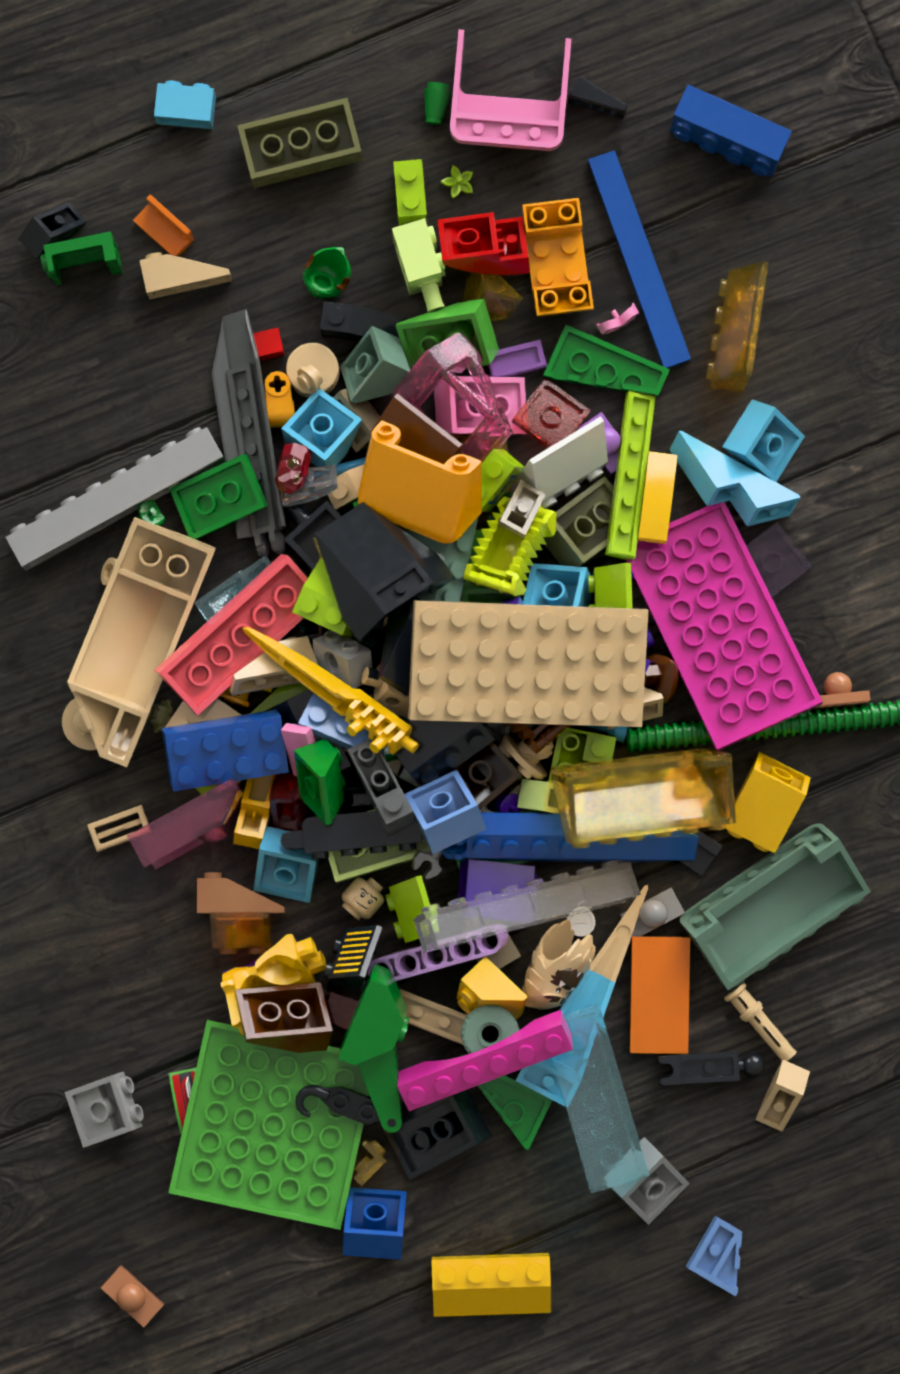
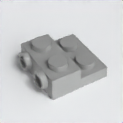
[64,1071,144,1148]

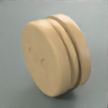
[286,343,340,398]

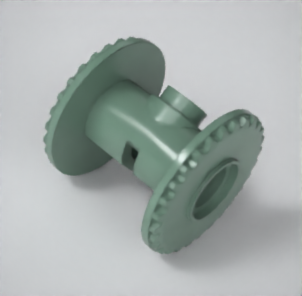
[461,1005,519,1054]

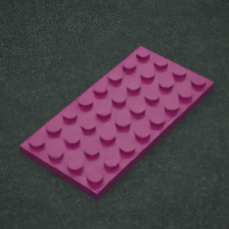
[624,502,823,751]

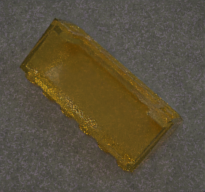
[551,749,736,848]

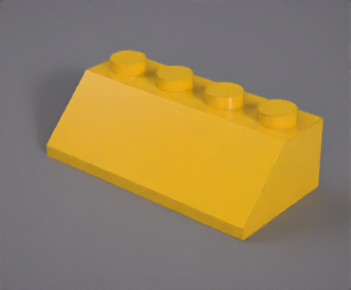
[432,1253,551,1317]

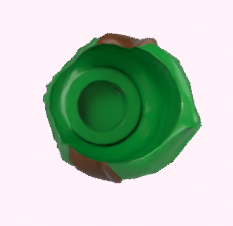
[302,247,351,299]

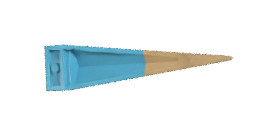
[516,885,648,1108]

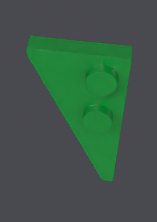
[460,1053,552,1150]

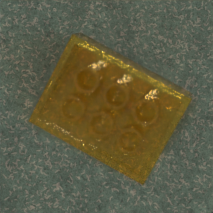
[706,261,769,393]

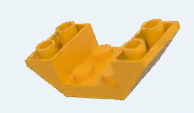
[522,198,594,317]

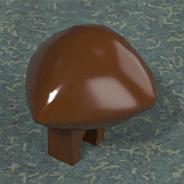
[644,654,680,703]

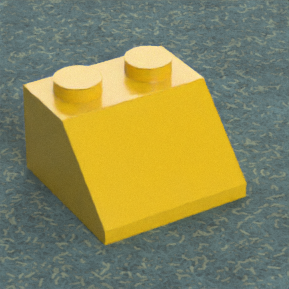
[457,956,528,1019]

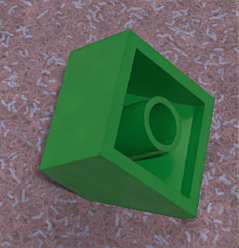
[294,739,345,826]

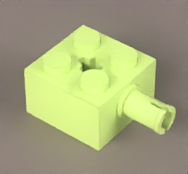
[392,218,446,312]

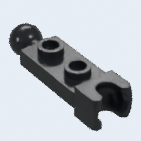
[657,1051,765,1085]

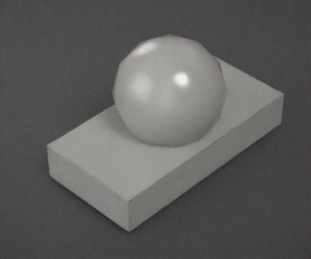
[620,887,685,936]

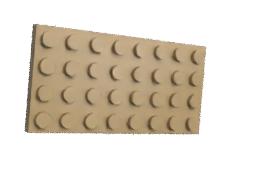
[408,600,648,727]

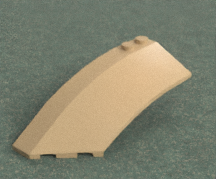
[67,517,216,767]

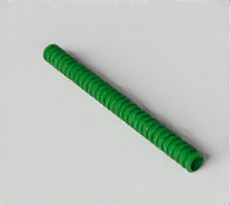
[626,700,900,753]

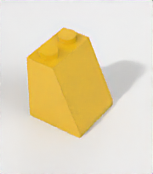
[723,752,811,853]

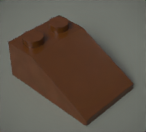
[235,982,333,1053]

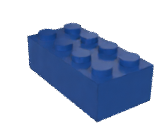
[670,85,792,177]
[162,709,289,791]

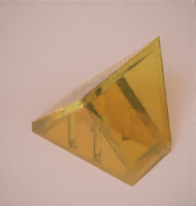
[463,272,523,321]

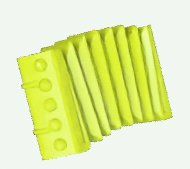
[463,496,557,596]

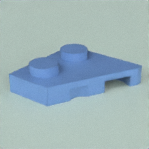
[686,1216,742,1296]

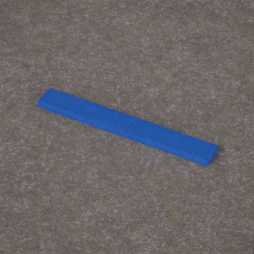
[588,150,691,369]

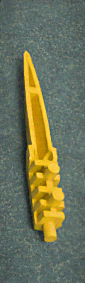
[242,627,419,754]

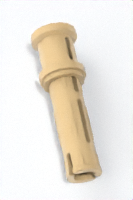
[724,982,797,1062]

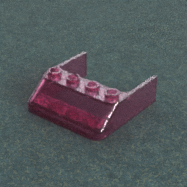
[127,779,244,870]

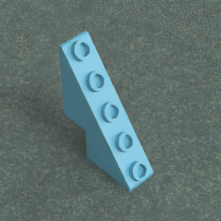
[669,431,800,526]

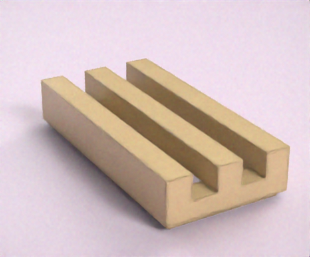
[87,805,152,852]

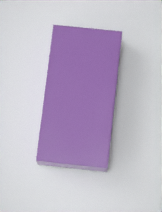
[488,340,547,377]

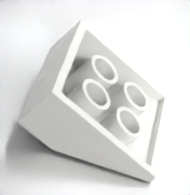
[514,416,608,509]

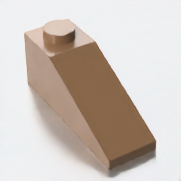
[197,872,286,914]

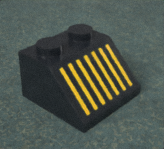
[323,925,382,1001]

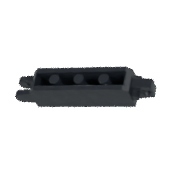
[280,811,425,859]

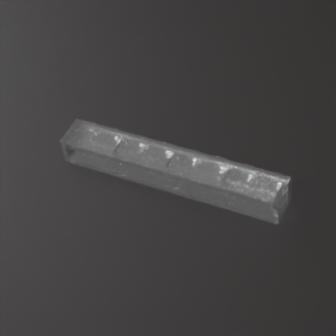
[413,860,641,953]

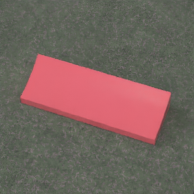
[154,554,308,715]

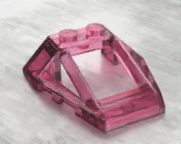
[391,332,513,463]

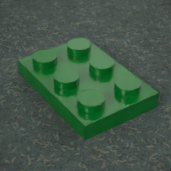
[170,454,268,540]

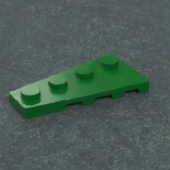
[543,325,670,397]

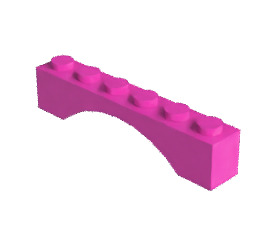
[397,1010,573,1111]

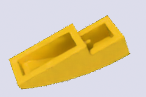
[638,451,677,544]
[233,774,280,849]

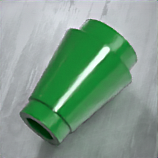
[424,82,451,125]

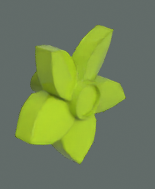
[440,165,473,199]

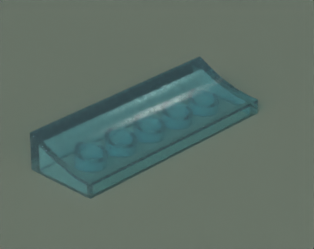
[551,1004,650,1194]

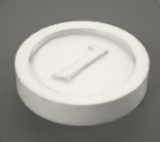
[567,908,595,937]

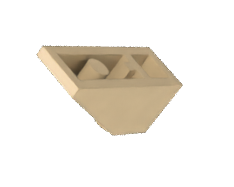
[140,252,232,299]
[230,636,318,696]

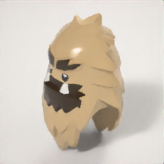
[522,920,596,1010]

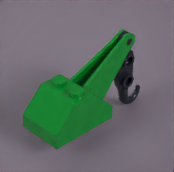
[295,963,409,1133]

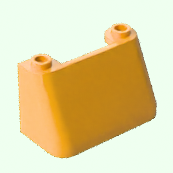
[358,421,482,544]

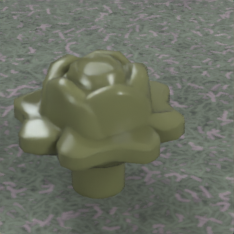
[148,699,174,733]

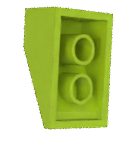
[292,557,353,637]
[385,875,439,943]

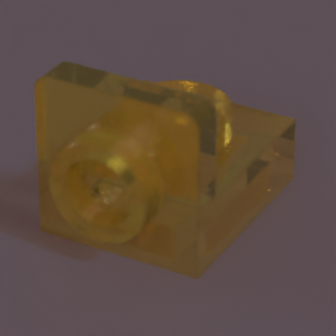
[353,1139,387,1186]

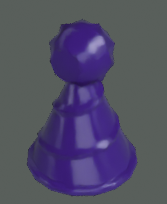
[490,793,521,813]

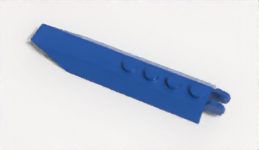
[442,812,699,862]

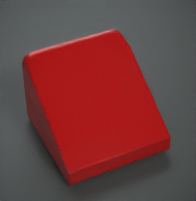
[253,328,285,361]

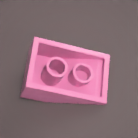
[433,376,528,439]

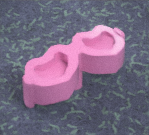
[596,303,639,335]

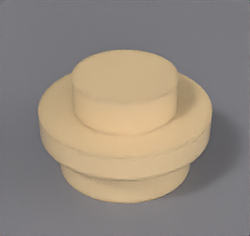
[297,365,323,393]

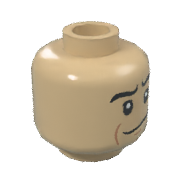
[342,877,384,921]

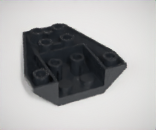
[315,502,455,642]

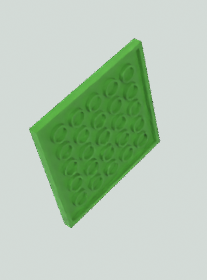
[169,1020,370,1230]

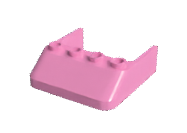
[450,29,571,151]

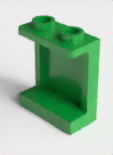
[41,232,123,286]

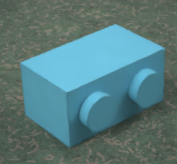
[154,81,216,129]

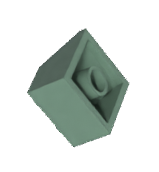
[340,326,411,403]

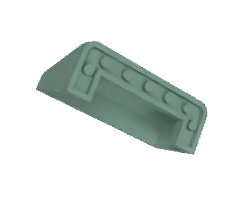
[680,823,871,990]

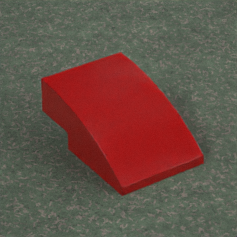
[438,212,530,275]

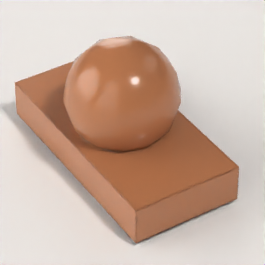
[811,672,870,710]
[101,1265,164,1327]

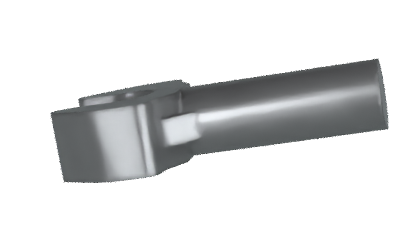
[412,850,443,879]

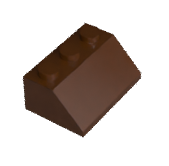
[370,393,463,464]

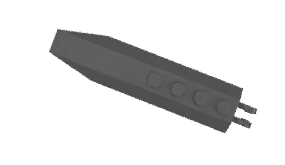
[212,309,286,558]

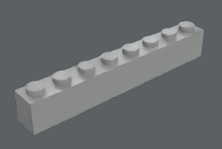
[6,427,225,571]

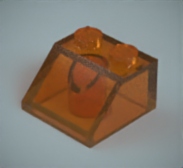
[210,912,273,954]

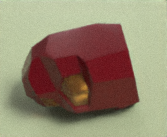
[275,443,312,495]

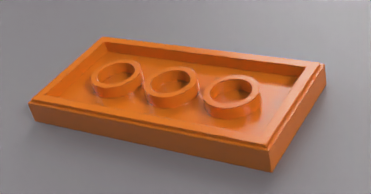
[630,936,690,1054]

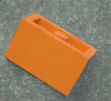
[133,195,194,257]

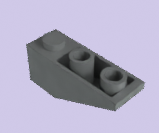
[347,739,415,835]

